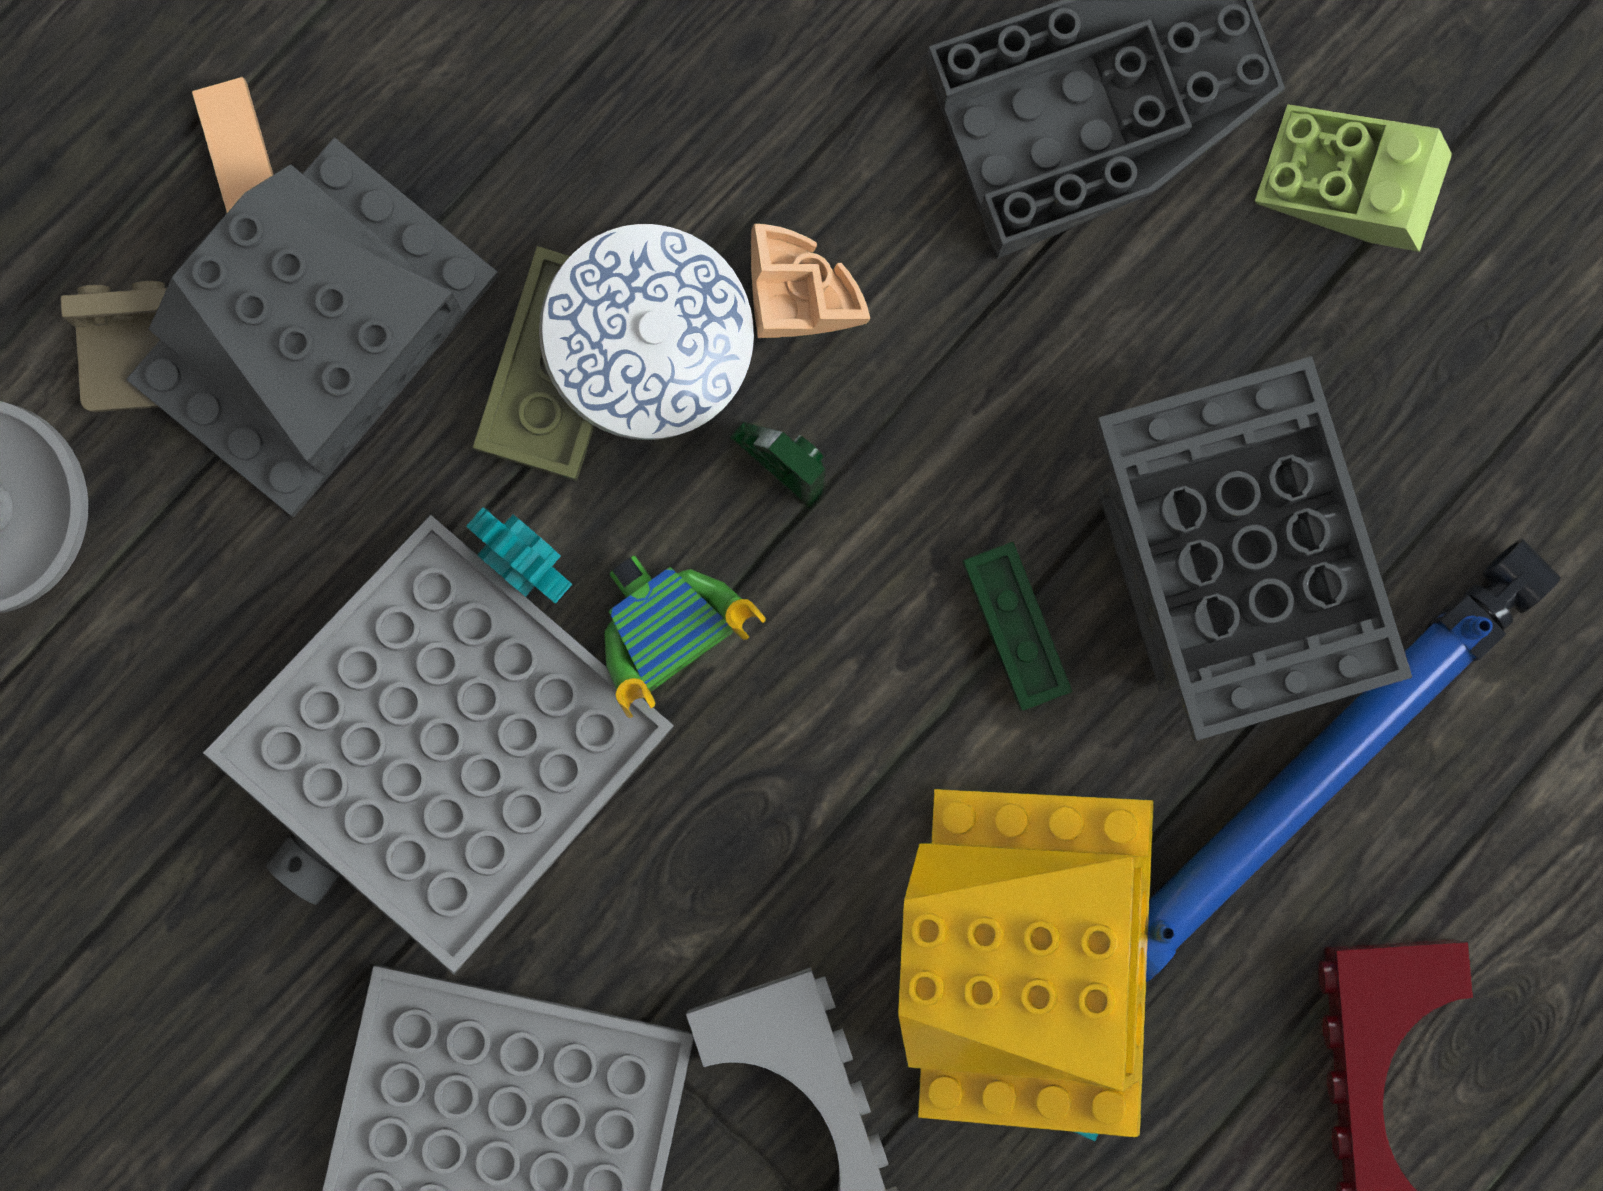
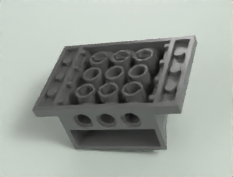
[126,137,499,517]
[1096,356,1413,741]

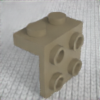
[61,281,167,412]

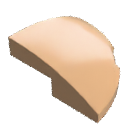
[751,224,870,338]

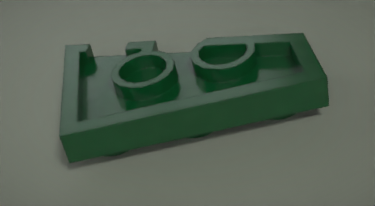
[730,422,825,507]

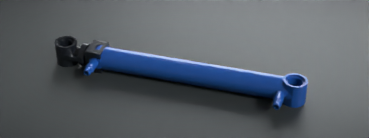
[1146,538,1561,983]

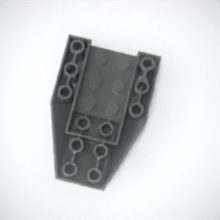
[925,0,1285,259]

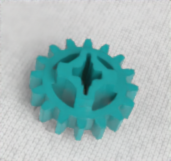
[466,507,572,604]

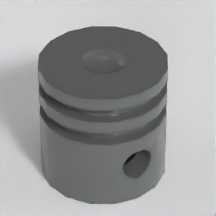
[266,835,341,905]

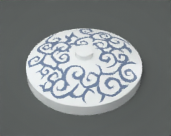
[539,224,754,440]

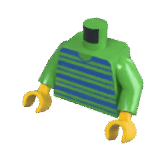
[604,556,766,718]

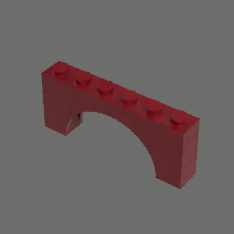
[1318,939,1473,1191]

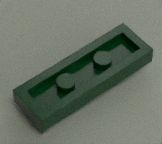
[962,542,1073,712]

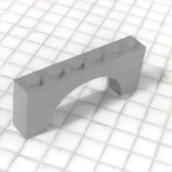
[686,968,898,1191]

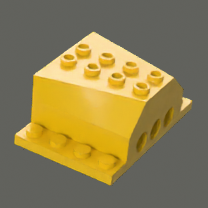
[898,789,1153,1137]

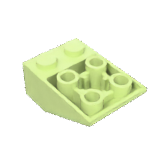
[1255,104,1452,252]

